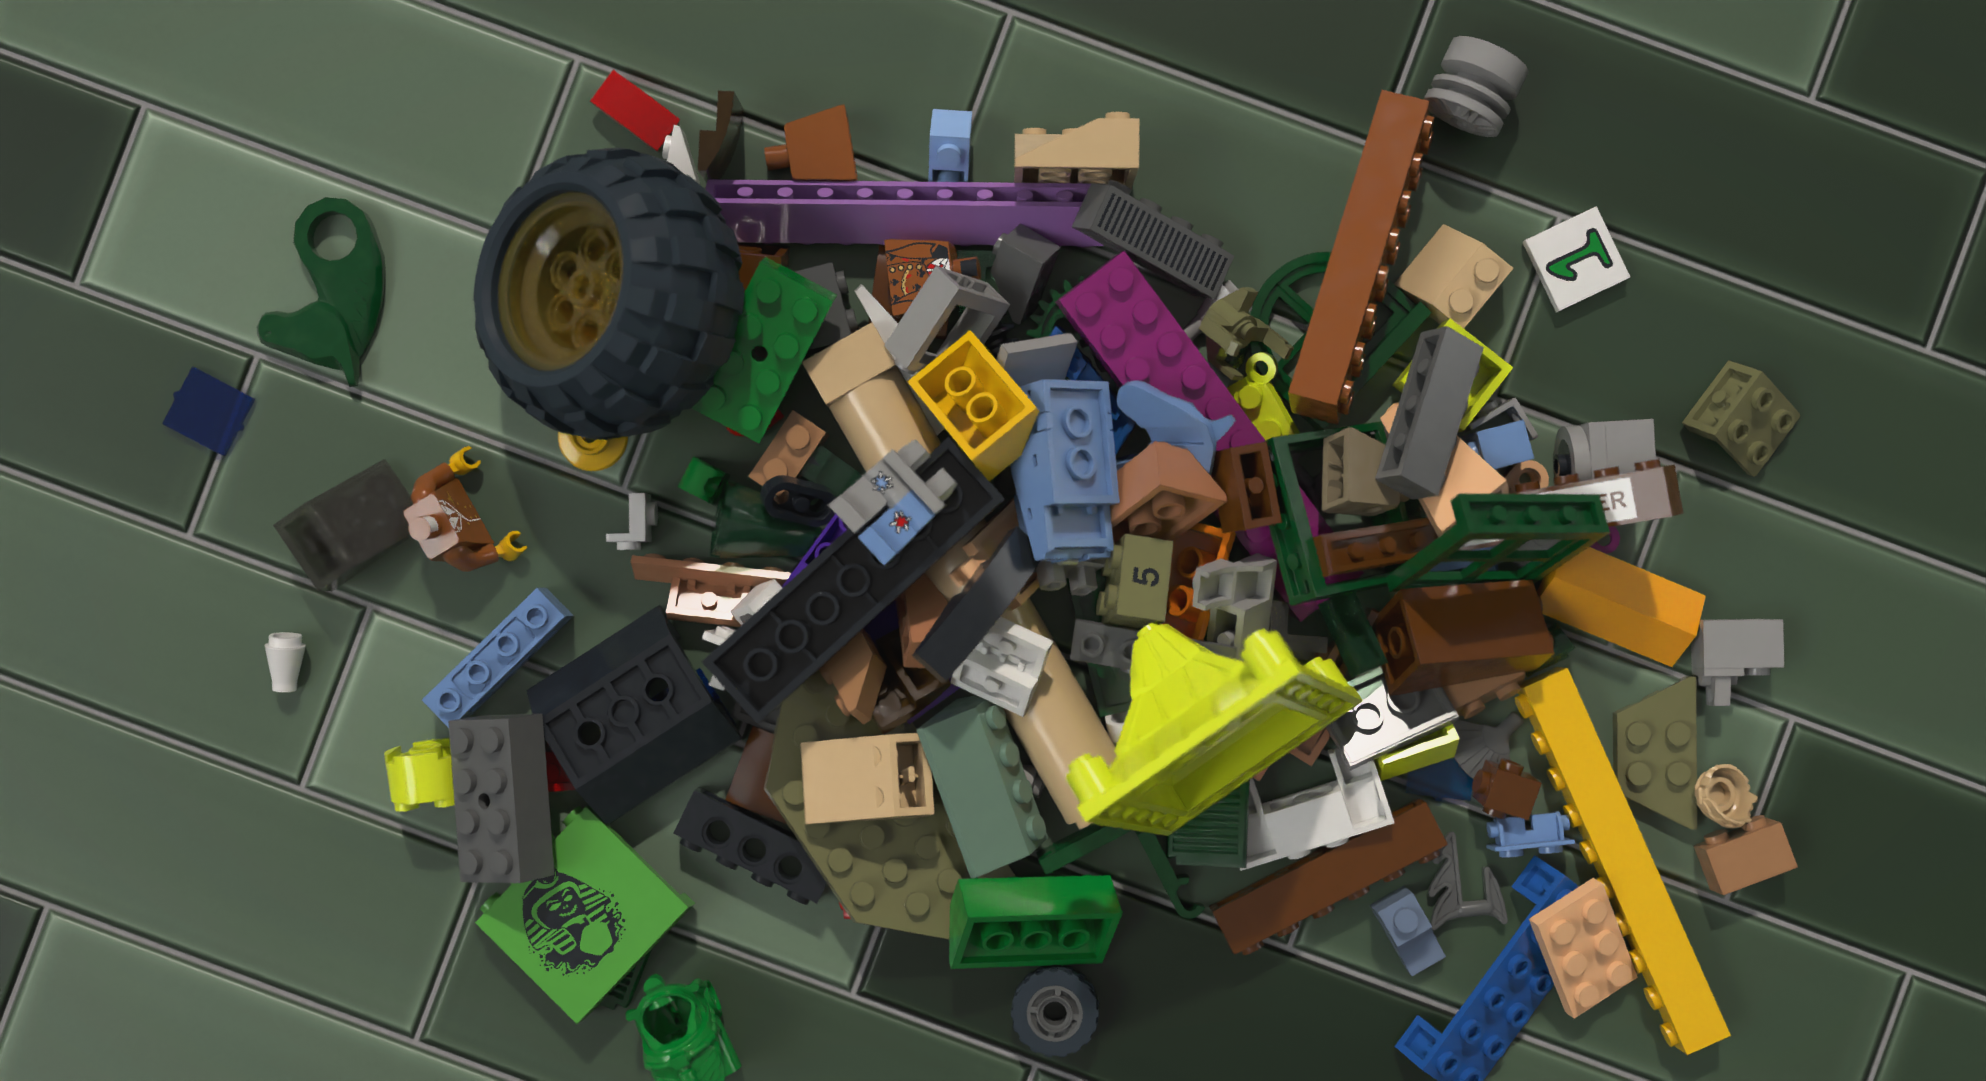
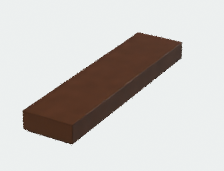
[1313,518,1438,577]

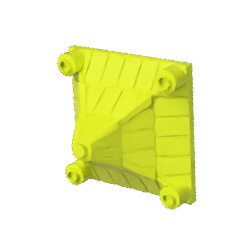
[1065,622,1363,836]

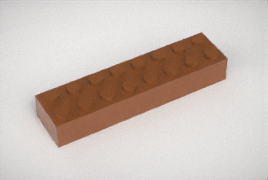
[1288,90,1435,425]

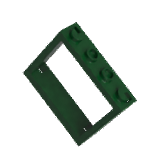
[1264,421,1409,606]

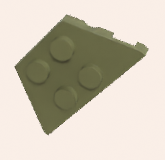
[1613,676,1697,830]

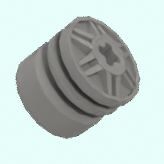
[1424,36,1529,137]

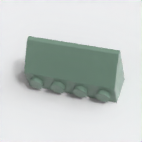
[916,695,1048,878]

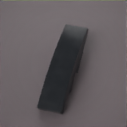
[912,526,1041,683]

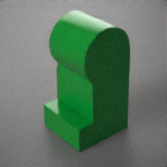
[677,456,731,506]

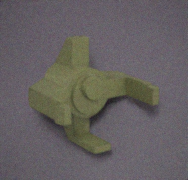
[1199,287,1294,380]

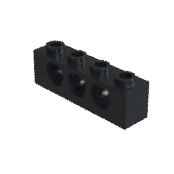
[673,786,827,905]

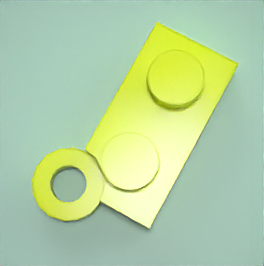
[1227,352,1300,441]

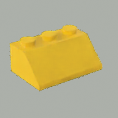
[907,330,1039,481]

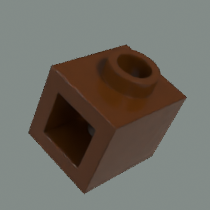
[1472,758,1542,820]

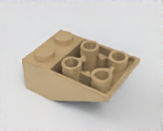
[800,733,934,824]

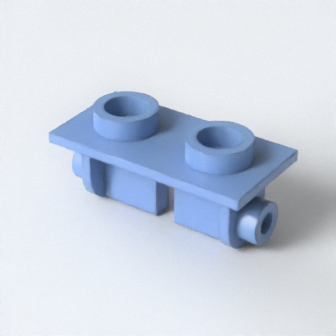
[1486,811,1575,858]

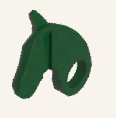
[256,197,386,387]

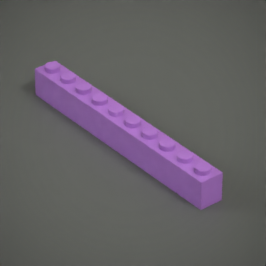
[706,179,1104,248]

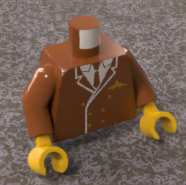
[403,446,527,572]

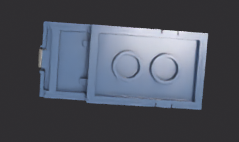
[1011,379,1120,565]

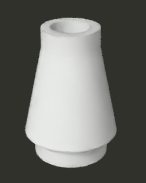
[264,632,306,692]

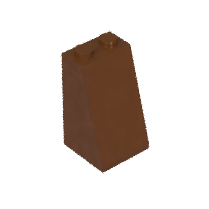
[1372,579,1554,696]

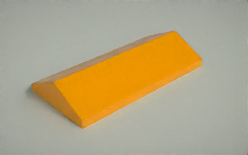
[1536,547,1706,667]

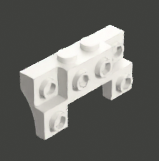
[1240,748,1395,871]

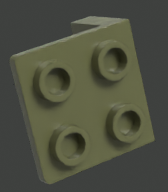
[1682,360,1800,477]

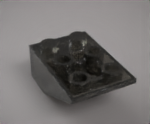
[273,459,413,591]

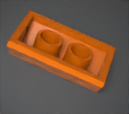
[1162,523,1236,640]

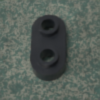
[760,475,836,527]

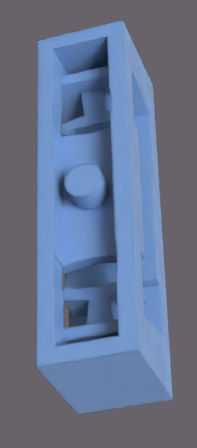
[422,588,574,728]

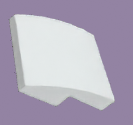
[951,617,1053,717]

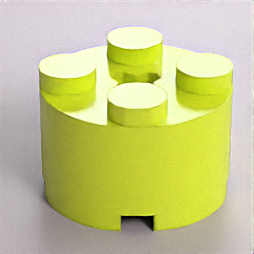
[384,738,455,812]

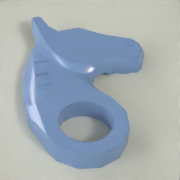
[1116,380,1236,476]

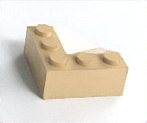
[1014,112,1139,189]

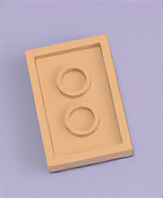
[1529,878,1638,1019]

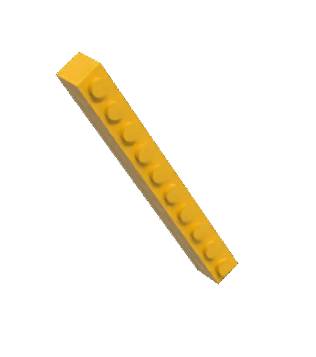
[1514,667,1731,1055]

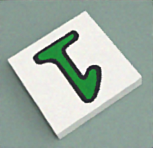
[1522,206,1630,312]

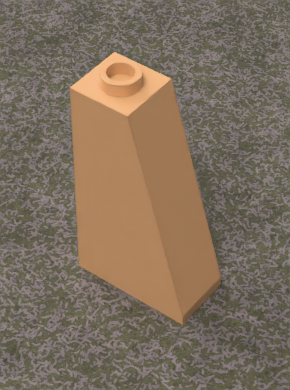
[1380,402,1510,537]

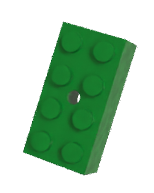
[692,257,837,443]

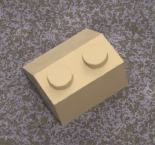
[1394,224,1513,328]

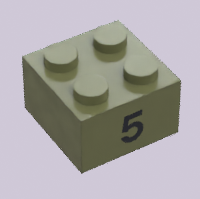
[1096,534,1173,630]

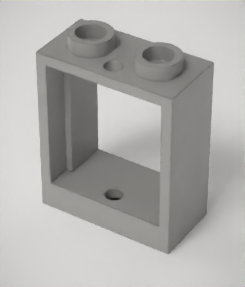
[884,266,1010,375]

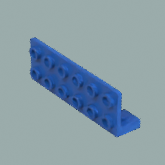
[1395,855,1579,1081]

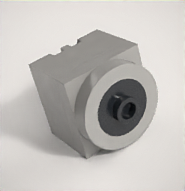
[1553,419,1656,481]

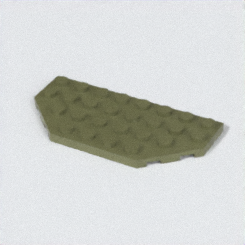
[764,670,1016,940]

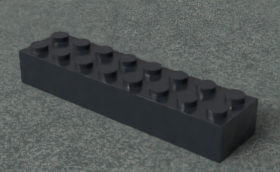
[702,437,1005,724]

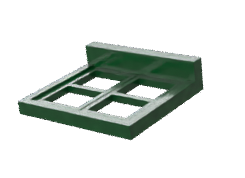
[1386,493,1610,592]

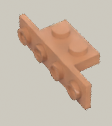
[631,553,791,627]

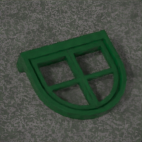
[1248,252,1432,431]

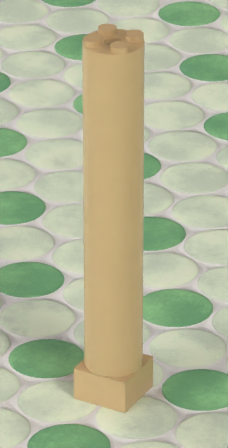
[802,322,1117,829]

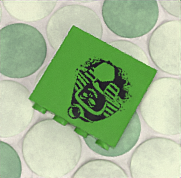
[475,806,695,1024]

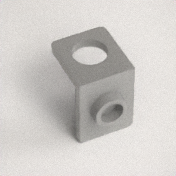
[1464,397,1538,441]

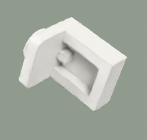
[606,493,658,550]

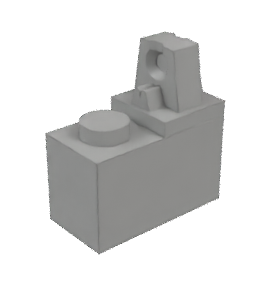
[1691,619,1784,706]

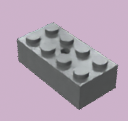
[448,713,554,883]

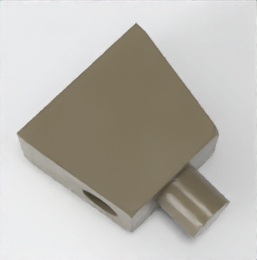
[1322,427,1409,516]

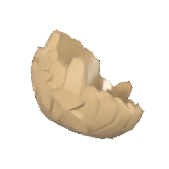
[1694,764,1758,828]

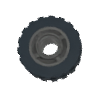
[1011,965,1099,1058]

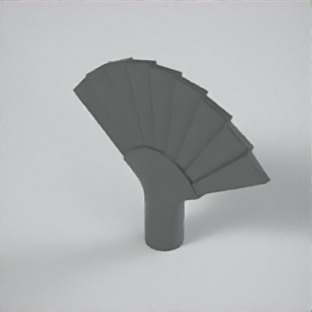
[1453,712,1524,779]

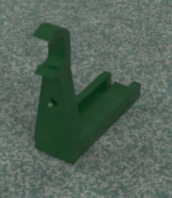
[1036,824,1205,918]

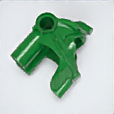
[626,974,742,1081]

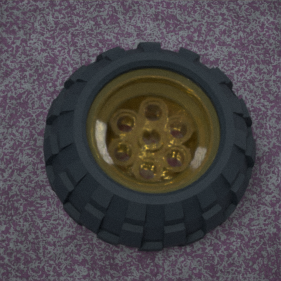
[473,148,745,440]

